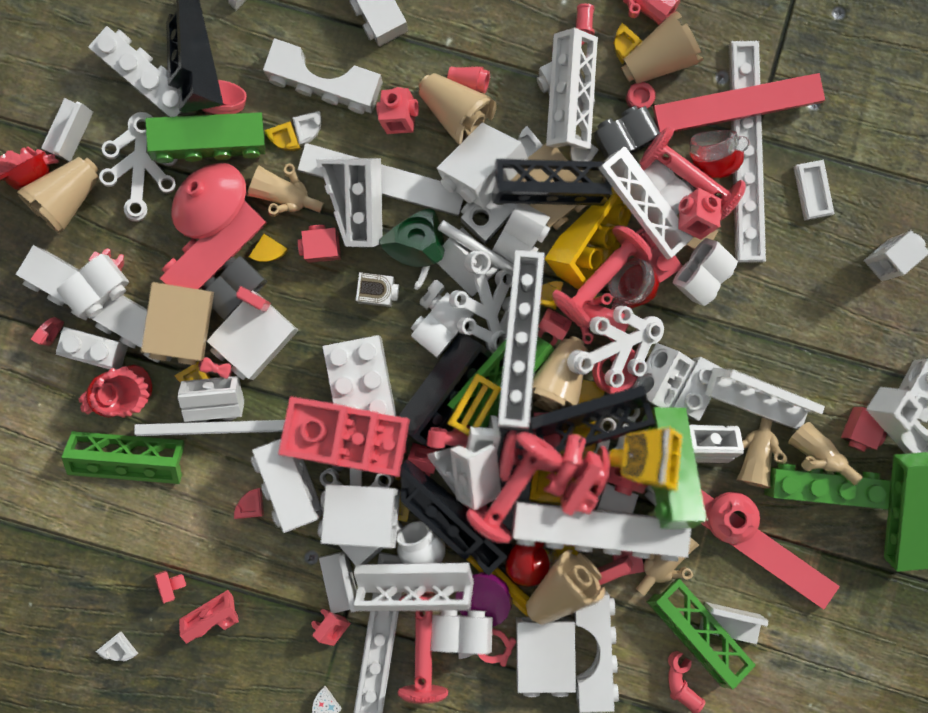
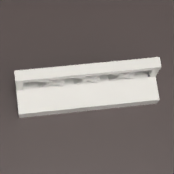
[546,28,598,150]
[599,147,693,260]
[705,368,825,430]
[354,563,474,611]

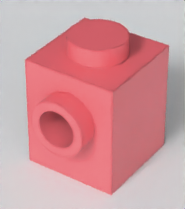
[298,225,341,263]
[841,407,887,452]

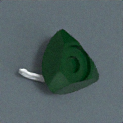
[379,208,445,290]

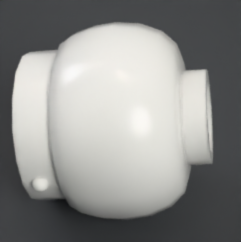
[397,521,446,564]

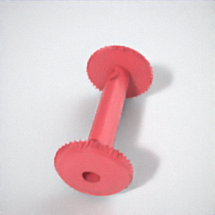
[640,127,746,221]
[553,226,652,327]
[499,430,610,497]
[467,432,562,543]
[398,592,448,704]

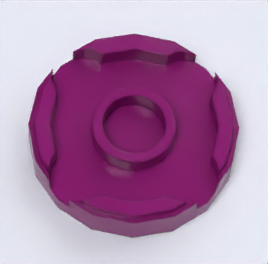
[455,572,513,627]

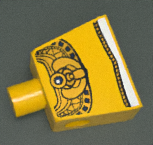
[609,428,682,491]

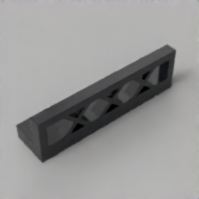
[492,159,612,206]
[530,385,656,454]

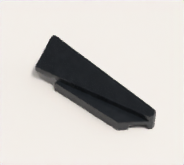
[166,0,223,113]
[400,459,512,576]

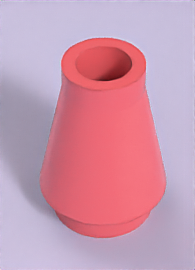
[447,66,490,93]

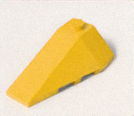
[544,187,632,298]

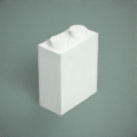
[437,123,529,208]
[207,290,299,380]
[318,484,400,548]
[516,617,576,697]

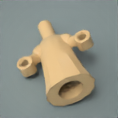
[247,163,324,217]
[736,417,787,488]
[788,422,863,485]
[636,537,699,596]

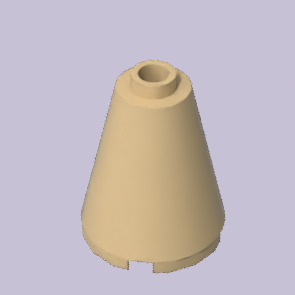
[621,11,704,84]
[419,73,497,145]
[17,157,99,234]
[531,336,588,413]
[526,550,605,625]

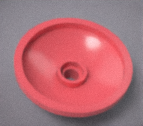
[171,163,246,239]

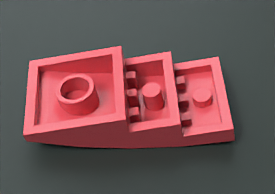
[278,397,410,477]

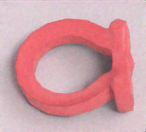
[198,357,233,379]
[478,628,516,667]

